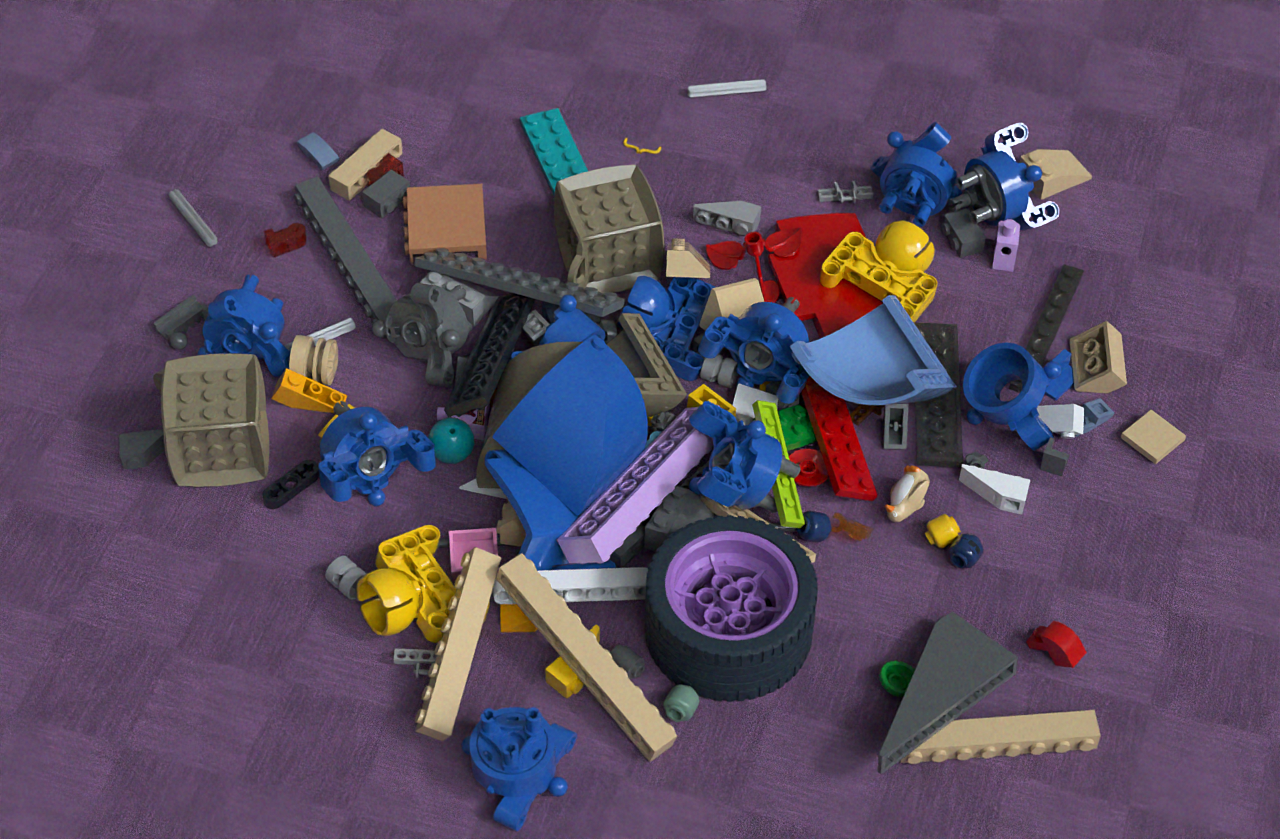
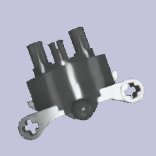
[372,283,472,388]

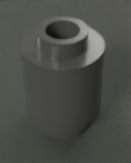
[610,644,645,679]

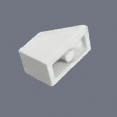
[1036,404,1084,439]

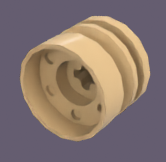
[289,335,338,386]

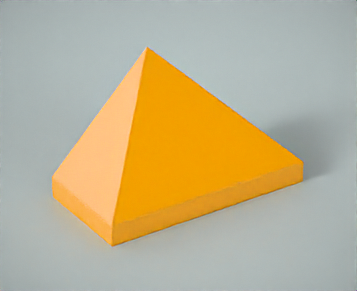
[500,604,538,633]

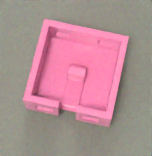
[449,528,499,581]

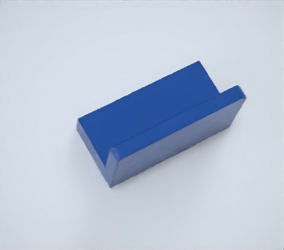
[1043,349,1074,401]

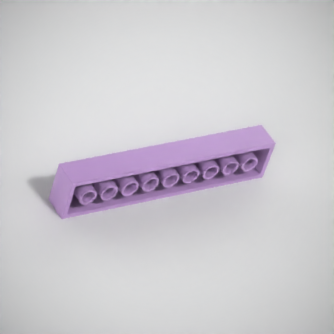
[557,405,720,564]

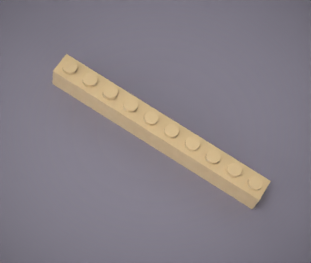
[496,553,677,762]

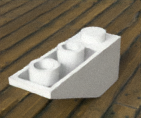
[959,464,1030,515]

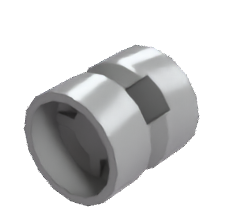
[701,354,738,388]
[325,556,367,600]

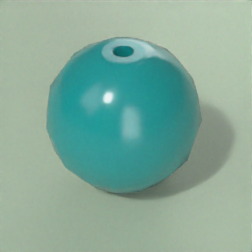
[428,417,475,464]

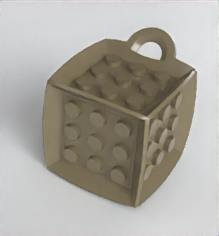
[554,165,665,293]
[153,353,269,487]

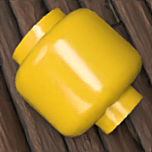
[925,514,961,548]

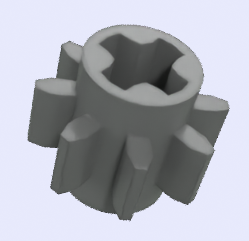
[650,411,676,433]

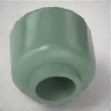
[663,685,700,722]

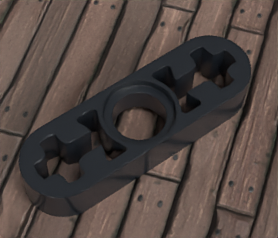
[262,460,320,509]

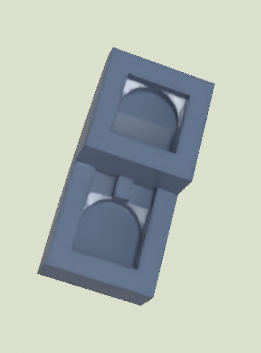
[297,132,339,171]
[1075,398,1114,437]

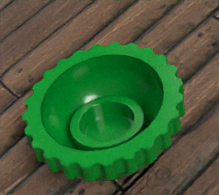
[879,660,915,697]

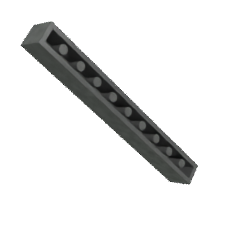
[294,176,397,339]

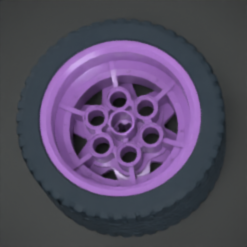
[645,515,818,702]

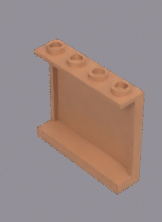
[403,184,487,264]

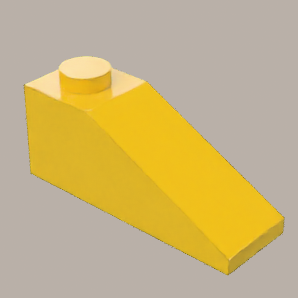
[545,624,600,699]

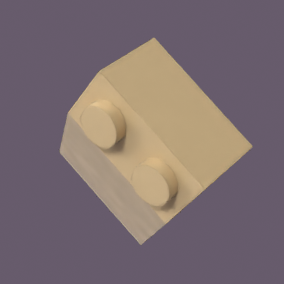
[1019,149,1092,200]

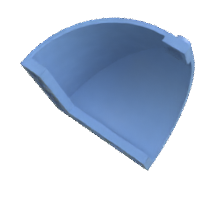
[789,295,957,405]

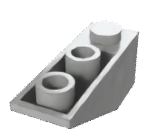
[693,201,761,236]

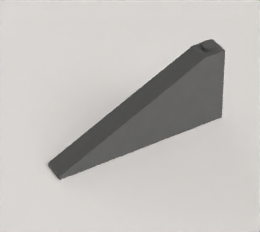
[877,612,1018,774]

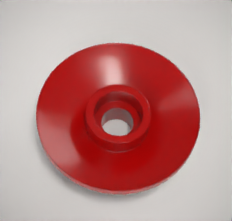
[789,449,829,487]

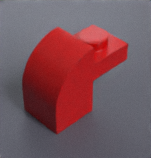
[1026,620,1087,668]

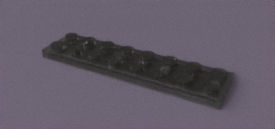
[914,322,963,468]

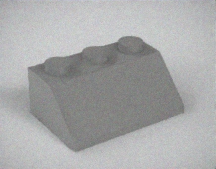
[420,271,499,326]

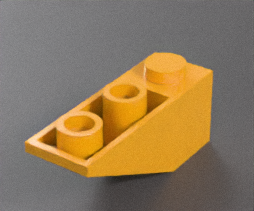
[271,368,347,413]

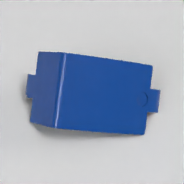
[485,449,579,571]

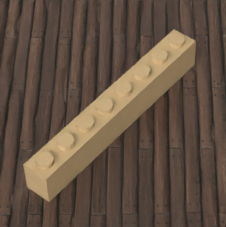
[415,547,501,741]
[900,710,1101,764]

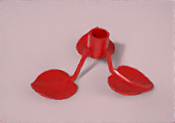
[706,227,802,303]

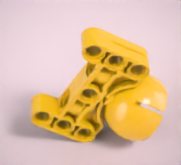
[820,220,938,323]
[357,525,490,643]

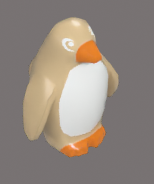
[885,465,930,522]

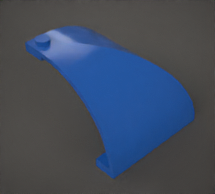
[492,334,648,517]

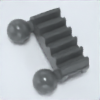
[153,295,209,350]

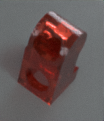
[366,153,404,187]
[264,223,307,258]

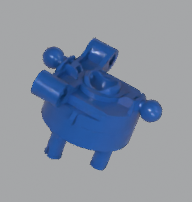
[870,122,962,227]
[198,274,291,377]
[506,295,605,365]
[461,707,577,831]

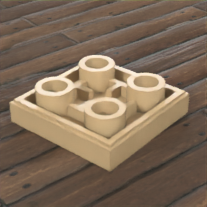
[1121,410,1186,464]

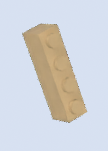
[329,129,402,201]

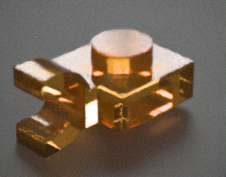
[831,512,873,541]

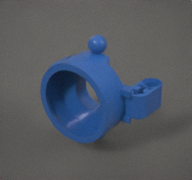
[963,343,1062,451]

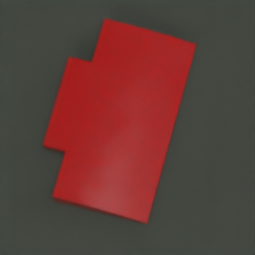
[768,213,883,339]

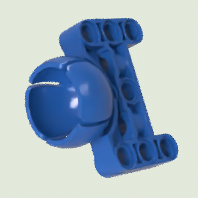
[617,276,716,381]

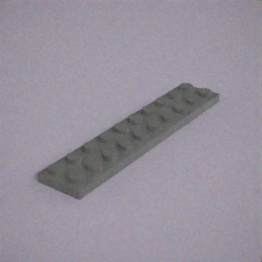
[415,248,625,317]

